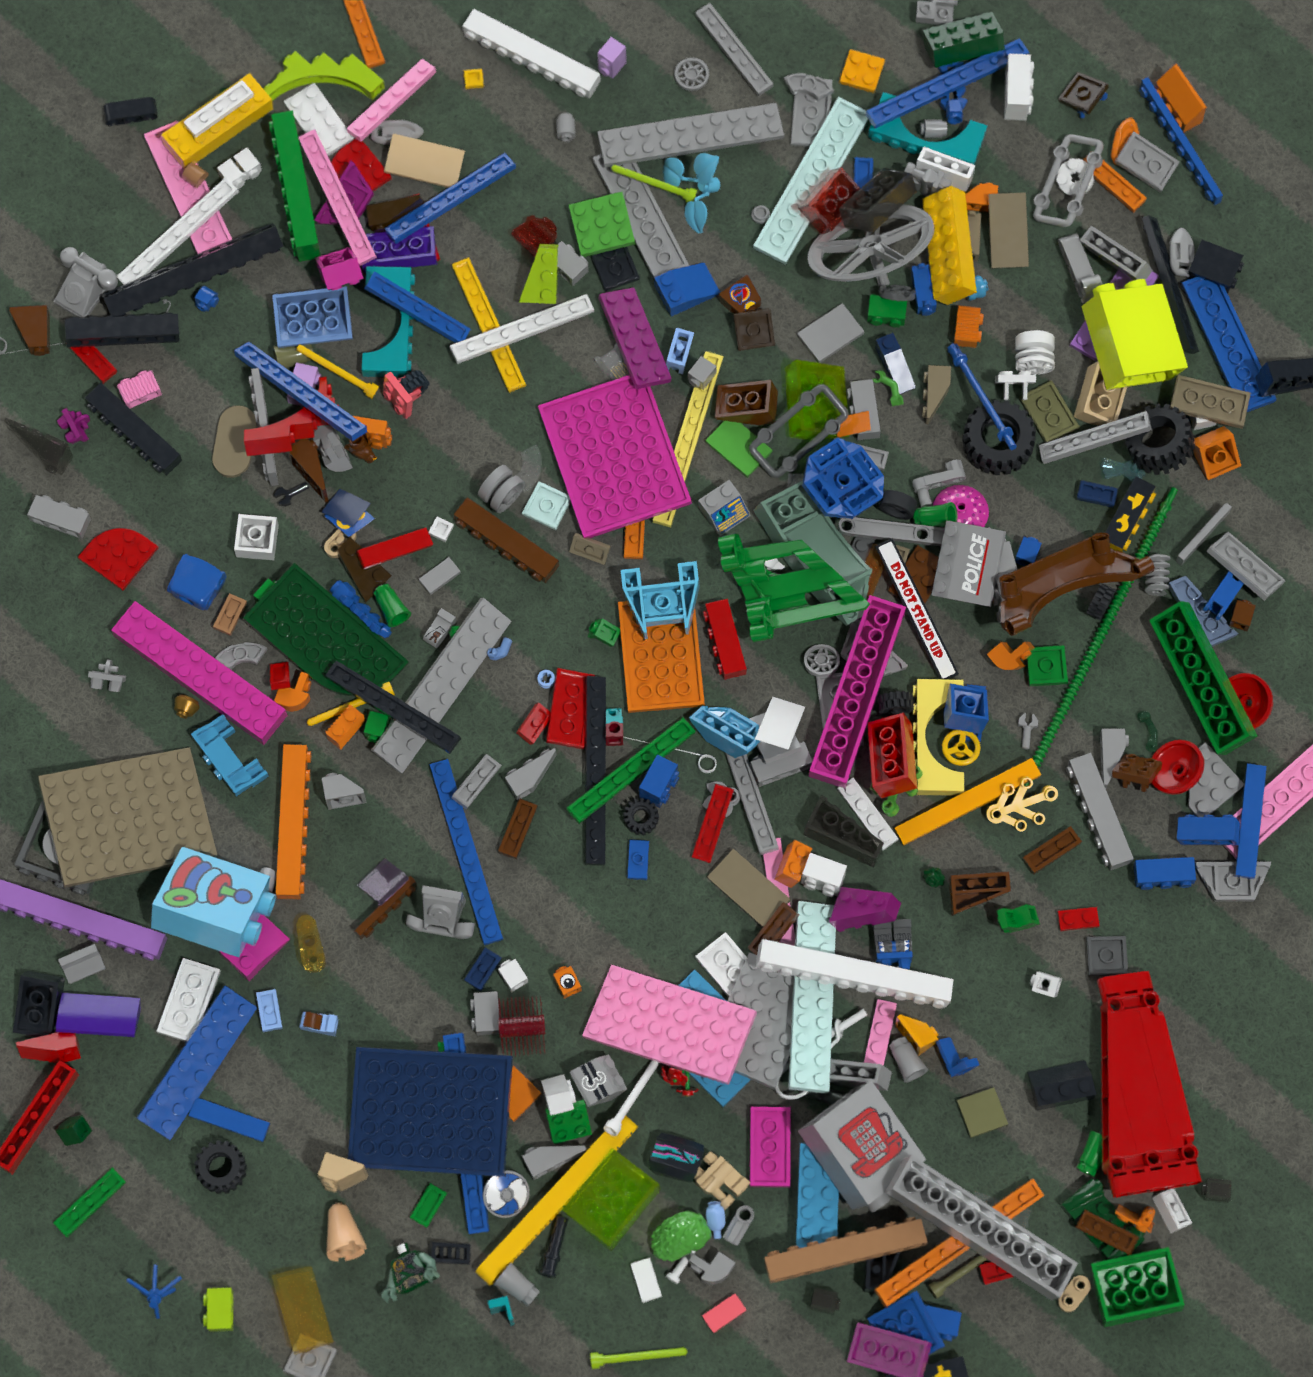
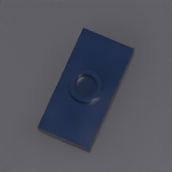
[1077,480,1118,508]

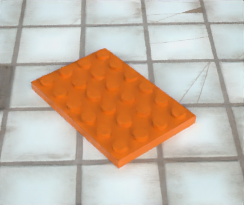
[618,601,705,713]

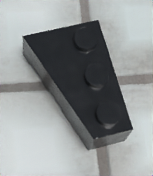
[864,1252,900,1293]

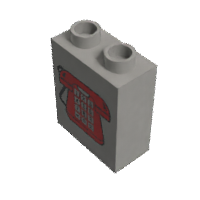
[798,1080,926,1212]

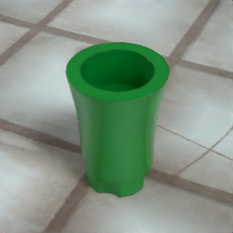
[914,502,958,528]
[373,584,411,627]
[1076,1131,1103,1177]

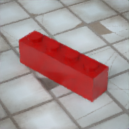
[703,598,747,680]

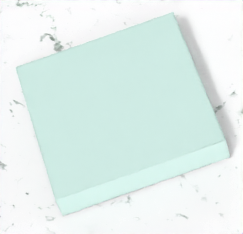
[522,482,571,530]

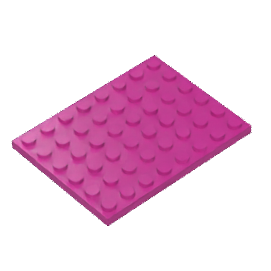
[538,375,692,538]

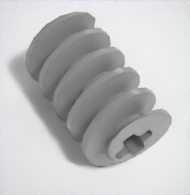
[1145,554,1171,596]

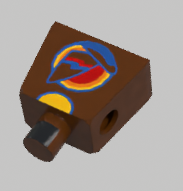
[719,275,761,314]

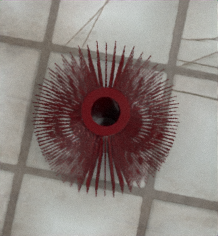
[498,995,545,1056]

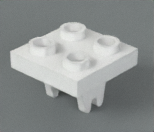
[995,371,1036,400]

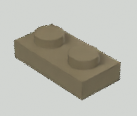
[569,533,611,565]

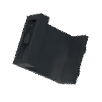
[1186,239,1244,294]

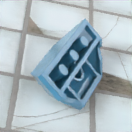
[689,706,760,758]

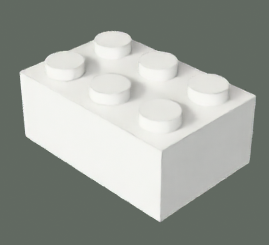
[1004,54,1034,120]

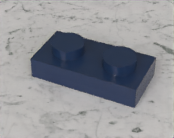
[464,947,502,991]

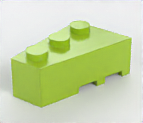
[519,244,559,304]

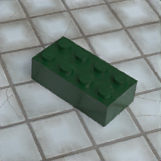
[923,12,1005,68]

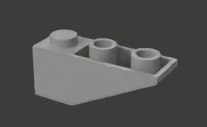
[505,748,556,801]

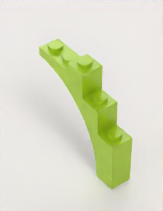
[264,51,385,101]

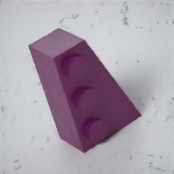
[829,887,901,932]

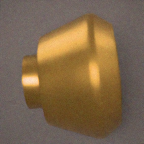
[174,695,200,719]

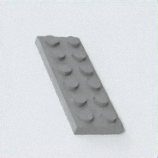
[249,368,279,486]

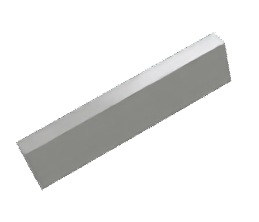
[1176,503,1232,566]

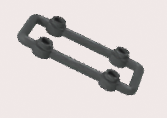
[749,384,848,478]

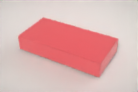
[702,1294,747,1333]

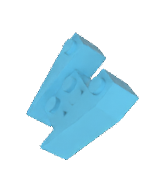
[621,561,699,639]

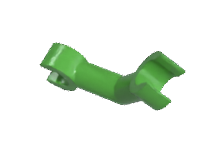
[873,370,903,406]

